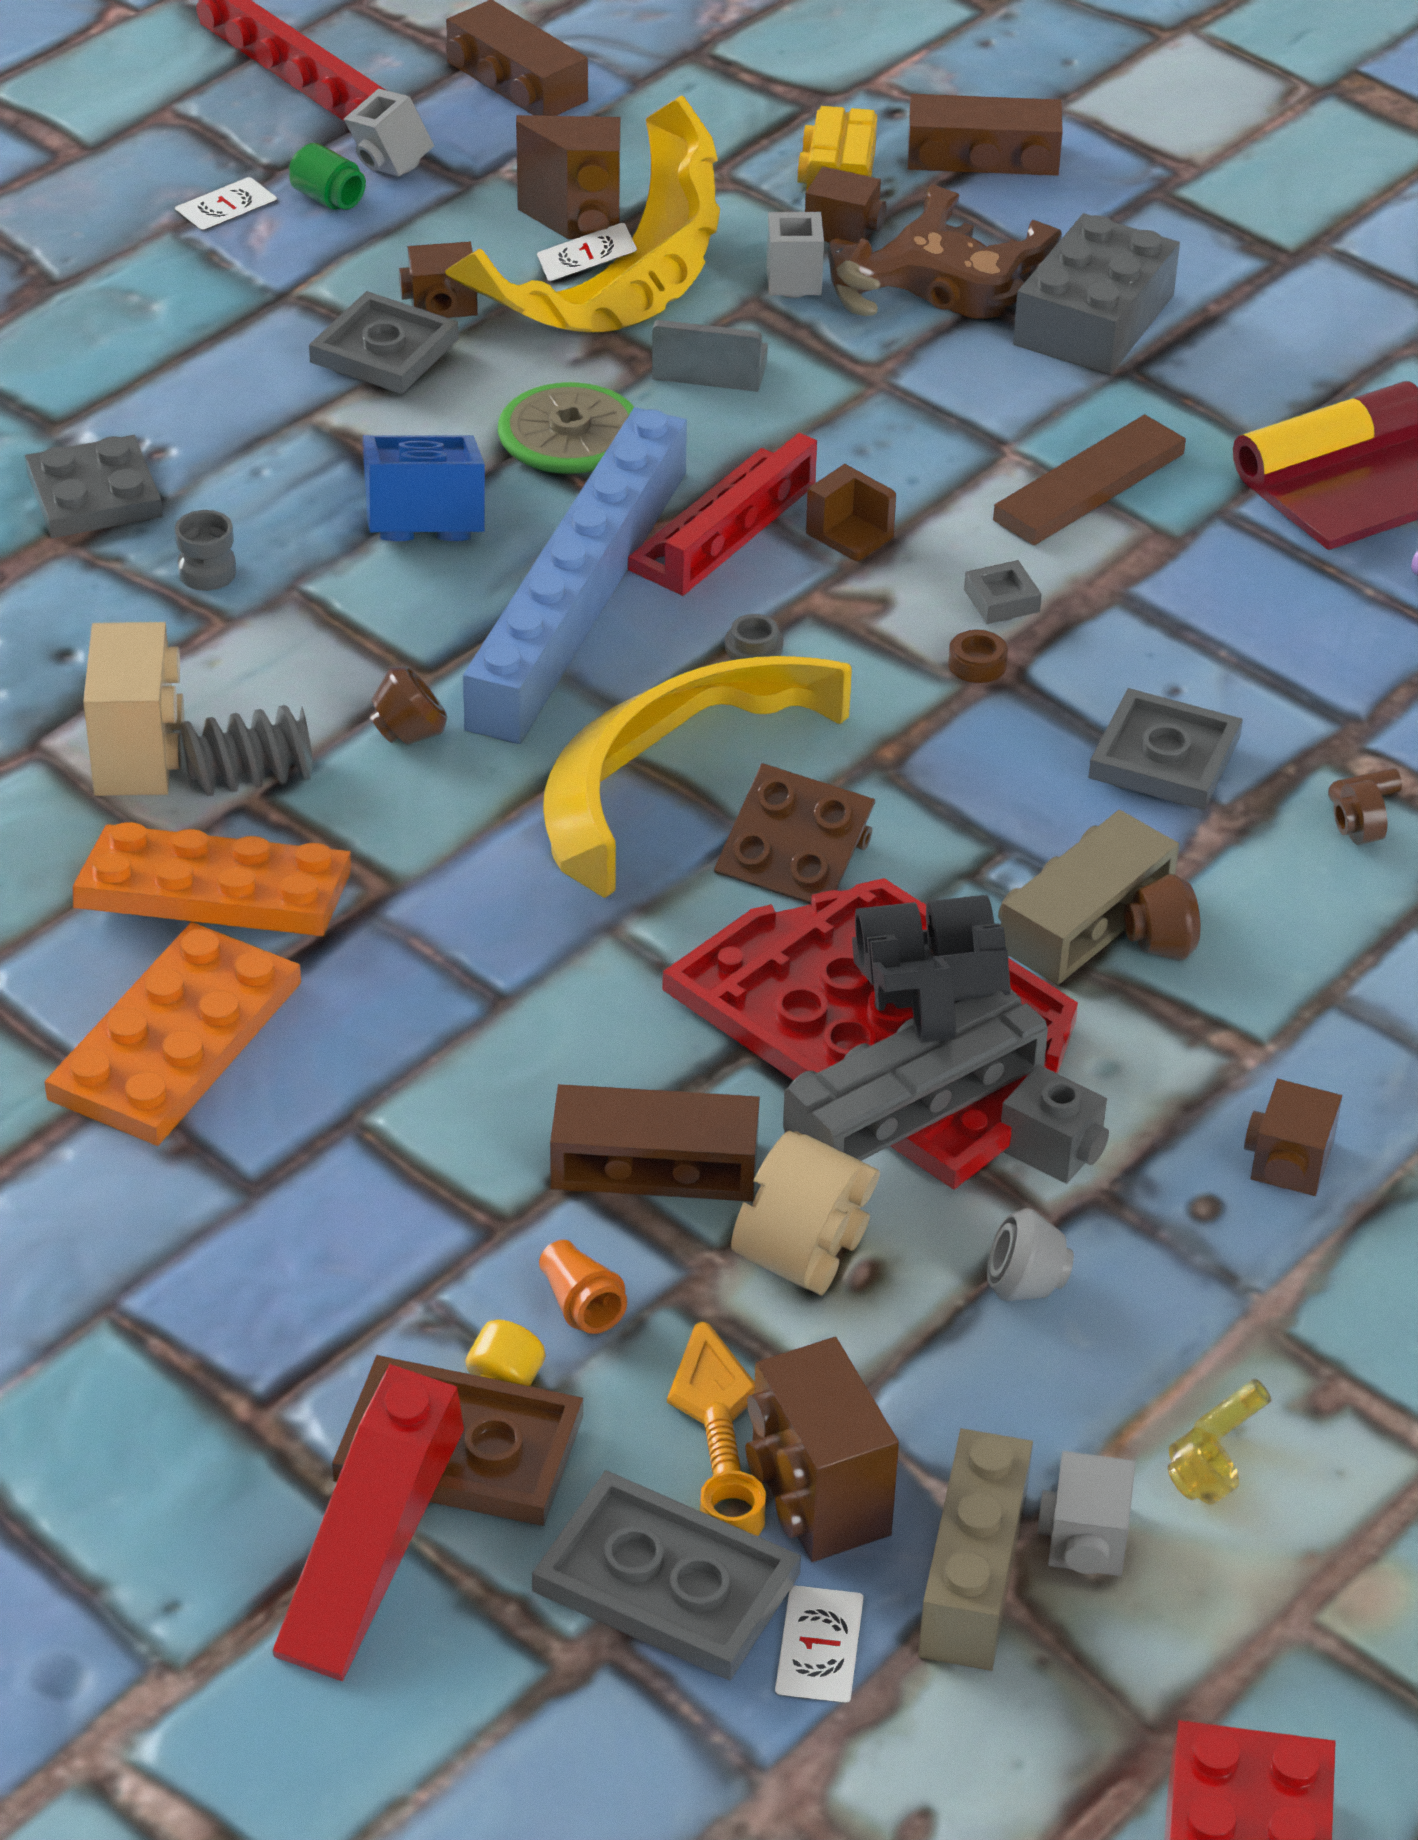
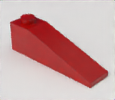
[272,1364,464,1682]

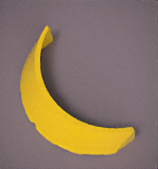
[445,96,720,332]
[543,656,852,898]

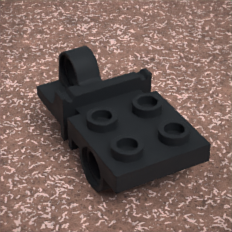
[852,895,1011,1043]

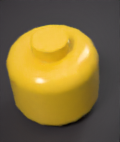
[465,1319,546,1386]

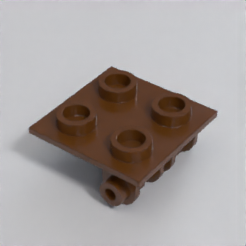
[714,763,876,904]

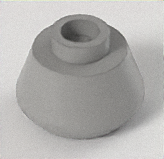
[987,1208,1074,1301]

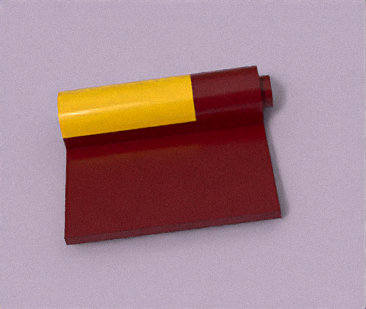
[1232,381,1418,551]

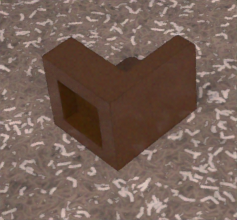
[806,463,896,561]

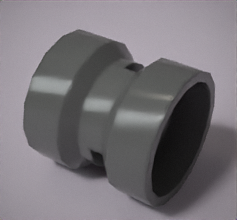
[174,510,236,591]

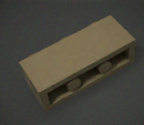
[998,809,1180,985]
[918,1428,1033,1671]

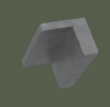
[652,320,768,392]

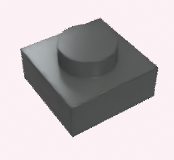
[964,560,1042,624]

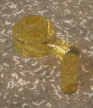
[1168,1378,1272,1505]

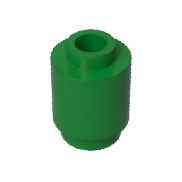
[289,143,366,210]

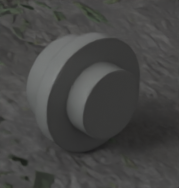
[725,614,784,660]

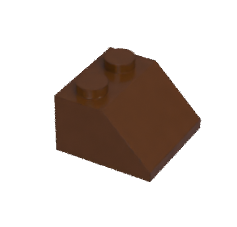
[516,115,621,239]

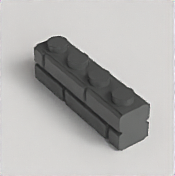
[783,989,1048,1161]

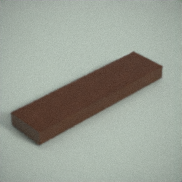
[993,414,1186,546]

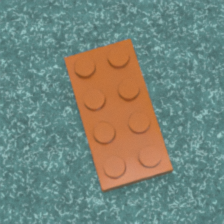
[72,822,351,936]
[44,921,301,1146]

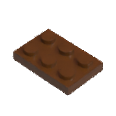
[332,1355,583,1526]

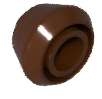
[369,666,448,745]
[1124,874,1201,961]

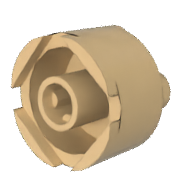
[731,1130,880,1296]

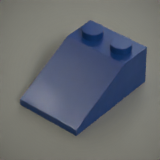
[363,435,485,541]

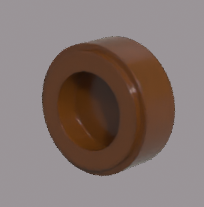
[948,629,1008,683]

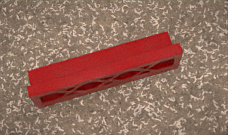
[628,432,817,596]

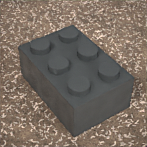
[1013,213,1180,375]

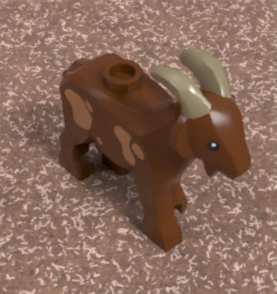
[828,184,1062,319]

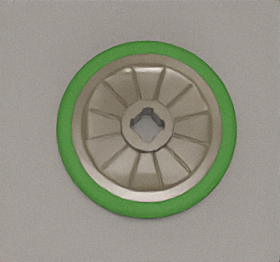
[498,382,634,474]

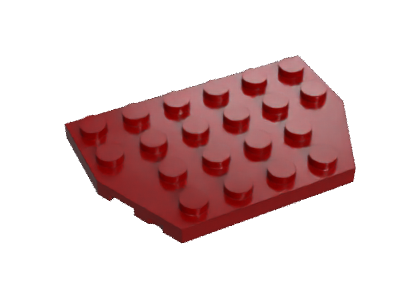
[662,878,1078,1190]

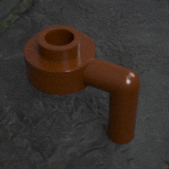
[1328,768,1402,845]

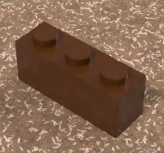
[446,0,588,116]
[907,94,1063,176]
[550,1084,760,1202]

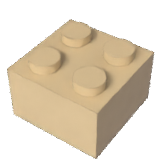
[83,622,185,796]

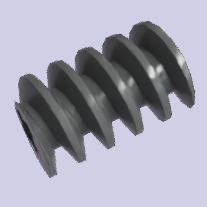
[180,705,313,796]

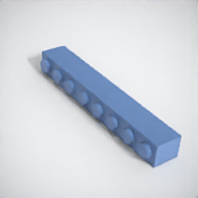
[463,407,687,744]

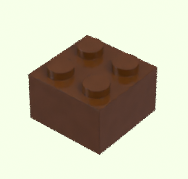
[745,1336,899,1562]

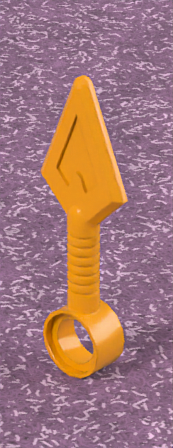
[667,1322,766,1536]

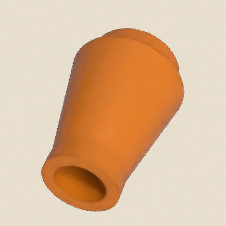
[539,1240,628,1334]

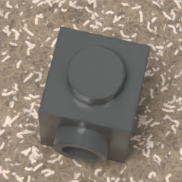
[1001,1064,1109,1184]

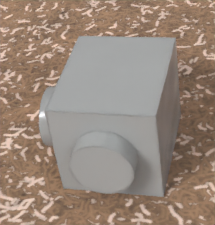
[344,89,434,177]
[766,212,824,298]
[1037,1451,1136,1576]

